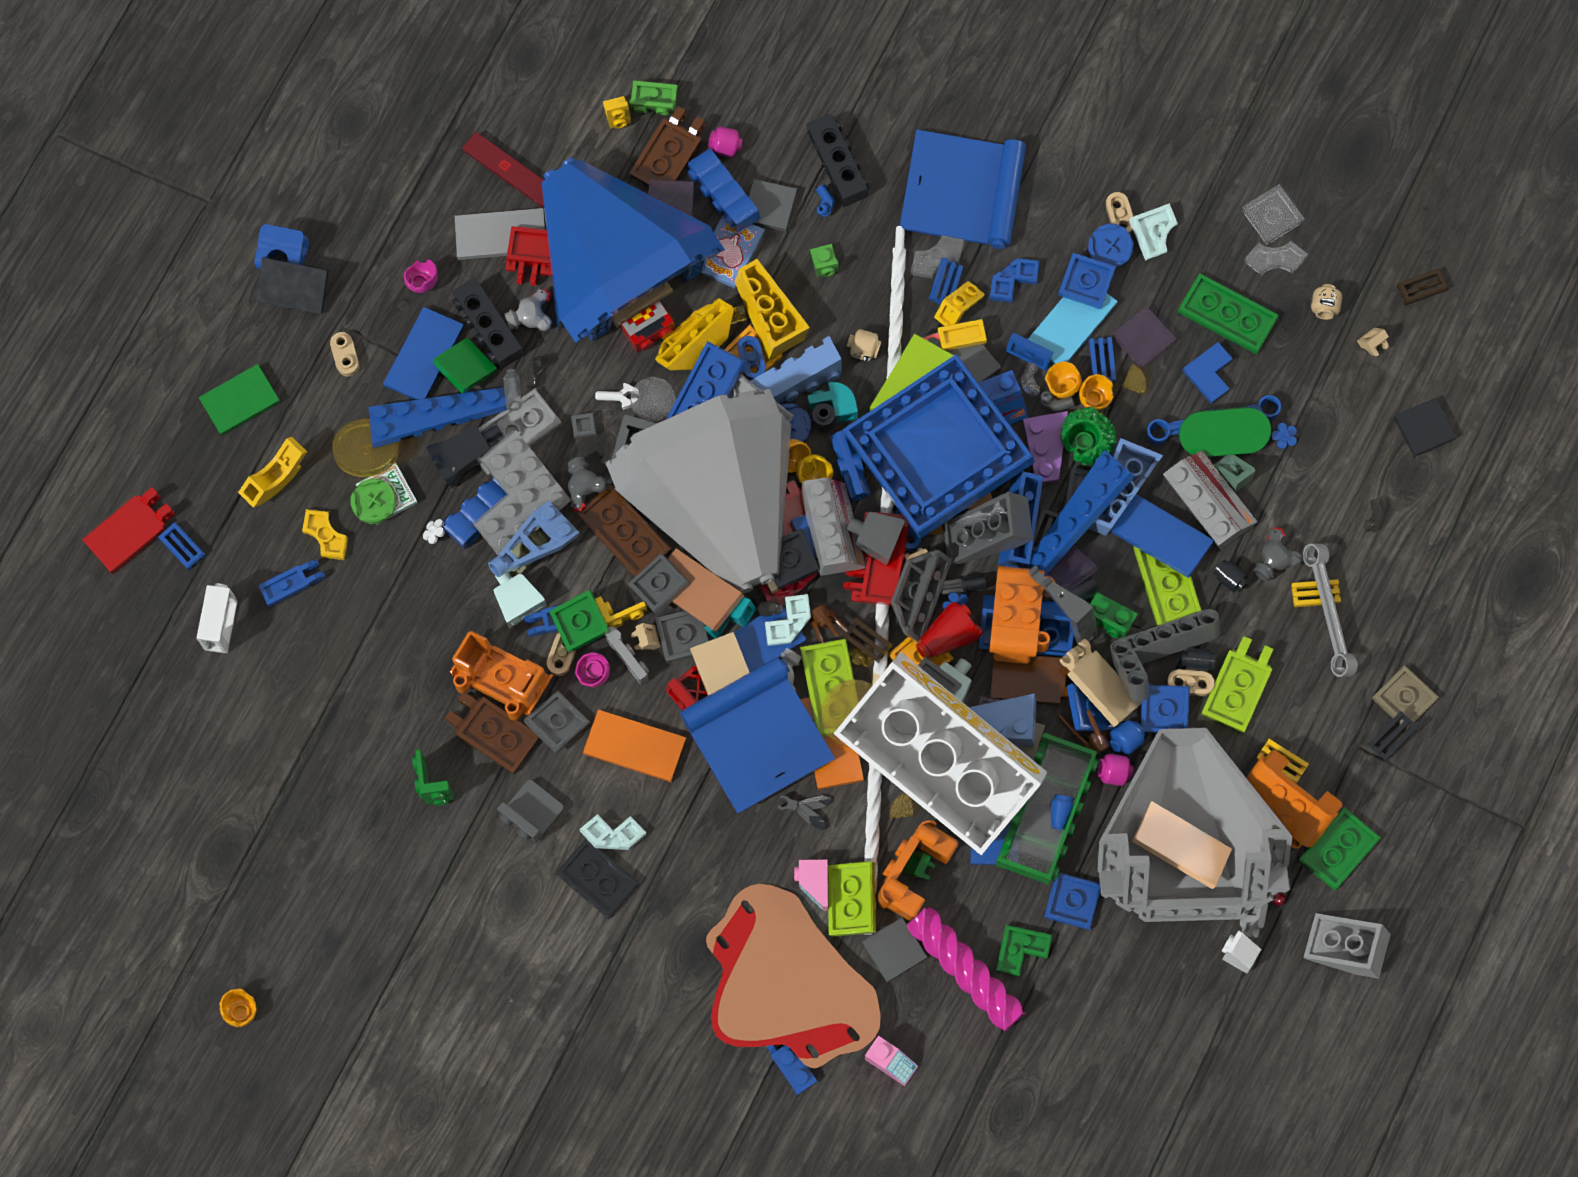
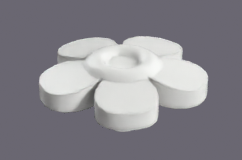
[423,519,445,544]

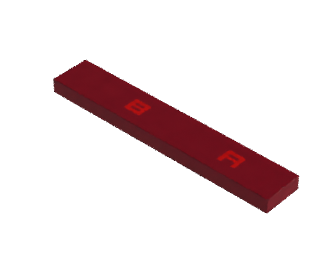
[462,132,544,209]

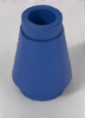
[1051,794,1074,830]

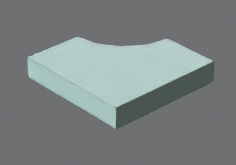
[1129,203,1178,261]

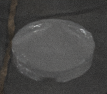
[630,377,676,422]

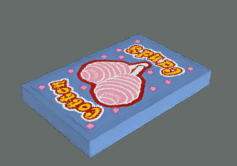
[701,214,765,289]

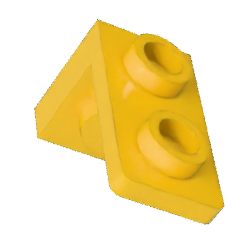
[603,96,631,129]
[934,281,985,326]
[595,596,647,628]

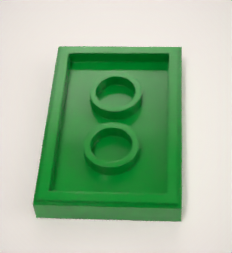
[199,364,281,436]
[1298,807,1381,891]

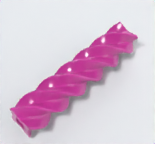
[907,907,1025,1031]

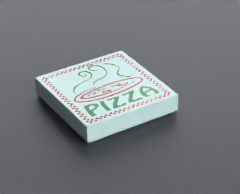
[356,463,417,525]

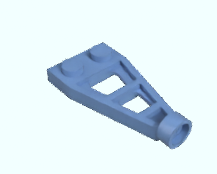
[488,501,579,577]

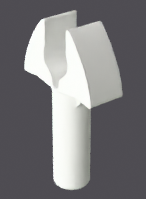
[595,383,639,410]

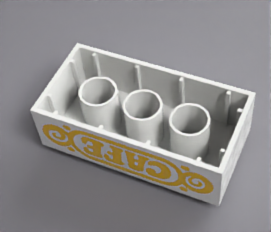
[834,652,1047,855]

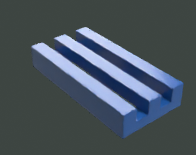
[929,257,963,305]
[1006,332,1054,370]
[1089,337,1116,382]
[158,522,206,571]

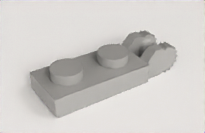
[605,626,649,686]

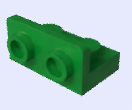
[1090,592,1138,639]

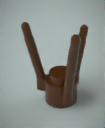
[810,604,863,645]
[1058,710,1111,754]

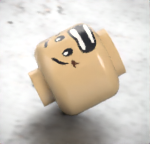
[1311,284,1342,320]
[847,329,881,362]

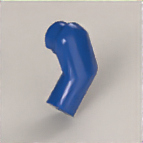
[816,184,835,217]

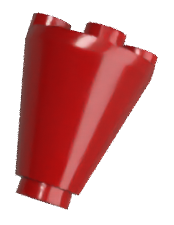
[915,602,983,658]

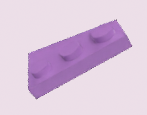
[1023,411,1068,485]

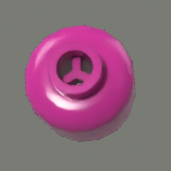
[709,126,743,158]
[1097,754,1134,786]

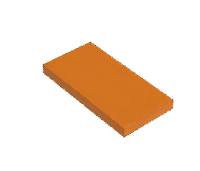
[800,697,864,790]
[583,710,686,783]

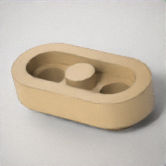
[1106,192,1133,234]
[330,332,360,377]
[547,633,576,676]
[1167,669,1214,696]

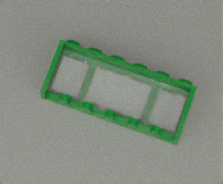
[995,733,1099,886]

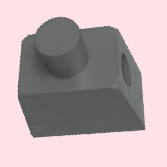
[846,512,905,565]

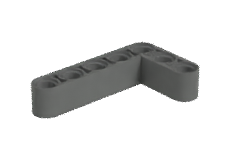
[1111,609,1221,701]

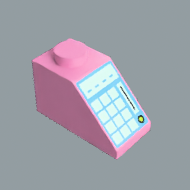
[794,860,828,911]
[865,1036,918,1086]

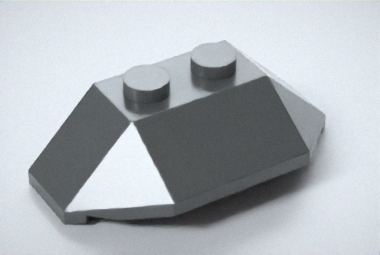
[891,550,952,643]

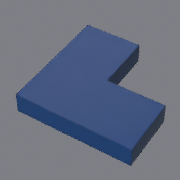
[1182,342,1232,405]

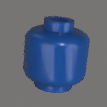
[1110,720,1145,755]

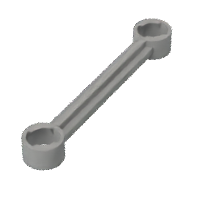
[1303,544,1358,677]

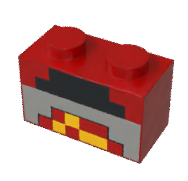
[621,301,675,352]

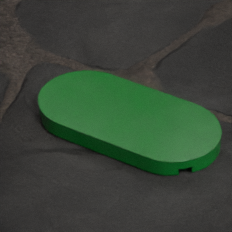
[1179,407,1271,457]

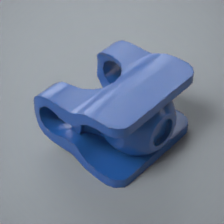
[255,224,310,269]

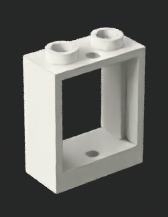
[196,583,238,654]

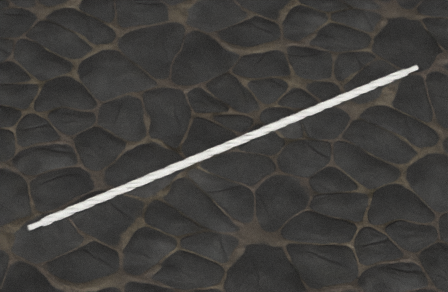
[864,226,906,935]

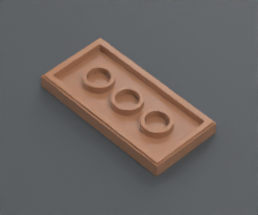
[668,549,744,632]

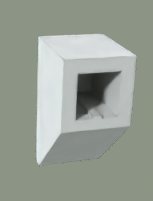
[1222,931,1261,974]

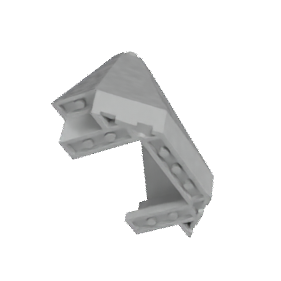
[606,389,791,594]
[1098,728,1292,922]

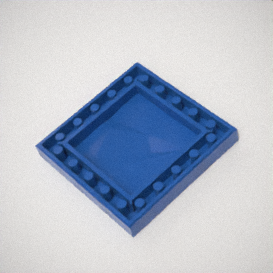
[843,354,1035,539]

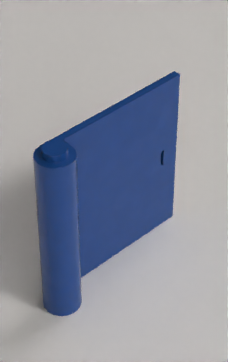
[900,129,1026,249]
[679,657,835,814]

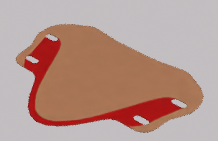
[706,884,881,1068]

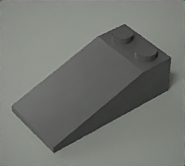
[943,492,1033,566]

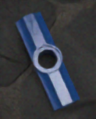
[830,431,870,501]

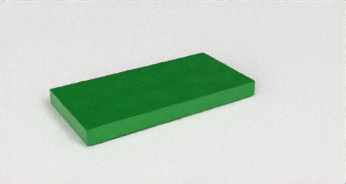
[1177,273,1279,354]

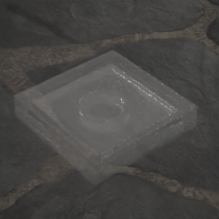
[1242,184,1305,245]

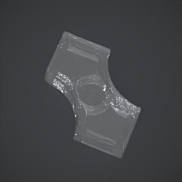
[910,235,964,279]
[1244,241,1308,275]

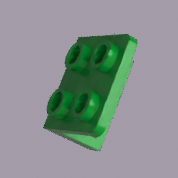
[412,749,454,806]

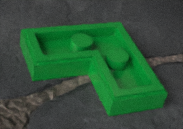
[996,925,1052,977]

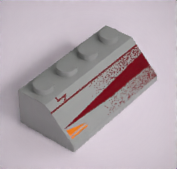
[1163,451,1258,550]
[800,478,866,576]

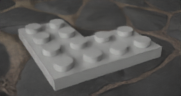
[473,430,571,555]

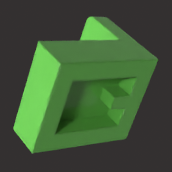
[810,244,839,277]

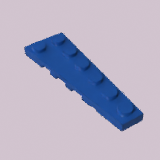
[368,387,507,448]
[1027,450,1135,576]

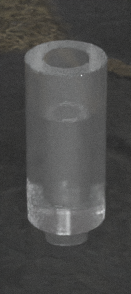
[503,369,522,411]

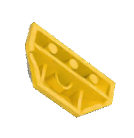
[655,298,734,370]

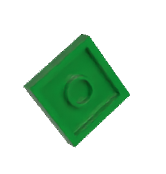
[433,338,497,394]
[549,590,611,653]

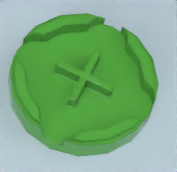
[351,479,397,524]

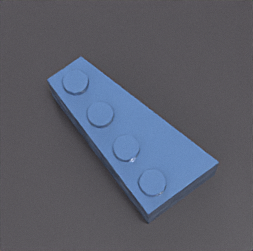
[750,336,842,404]
[1088,438,1163,536]
[969,694,1037,746]

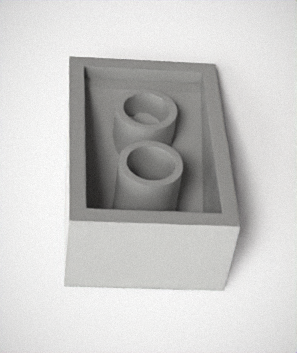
[1303,913,1391,979]

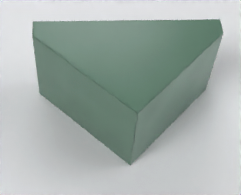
[1214,455,1255,493]

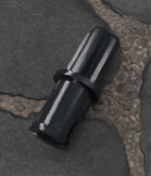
[941,575,986,595]

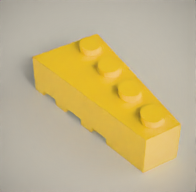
[734,259,810,360]

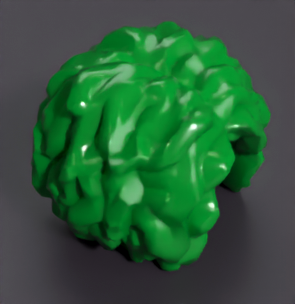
[1060,406,1117,466]

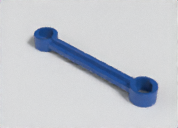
[1146,395,1281,445]

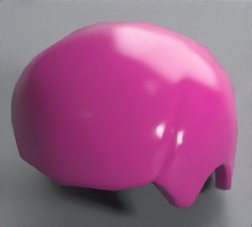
[403,259,438,293]
[575,652,610,688]

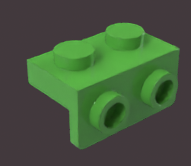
[629,81,678,115]

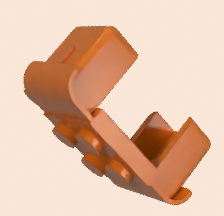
[989,566,1055,664]
[450,631,553,720]
[1246,750,1342,849]
[876,820,959,921]

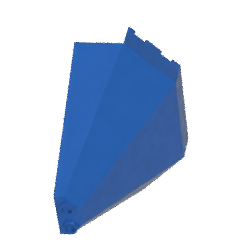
[541,157,725,343]

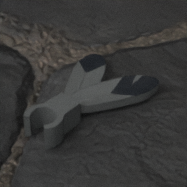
[777,795,832,830]

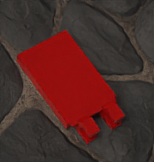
[82,487,175,575]

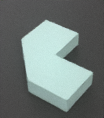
[765,594,811,646]
[580,814,646,850]

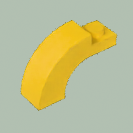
[238,437,307,508]

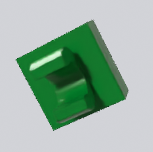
[903,852,935,880]

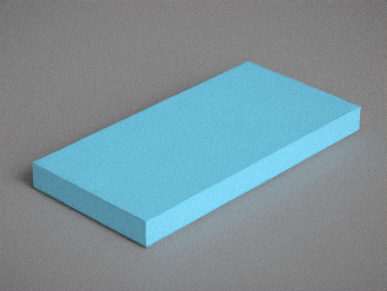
[1028,294,1118,364]

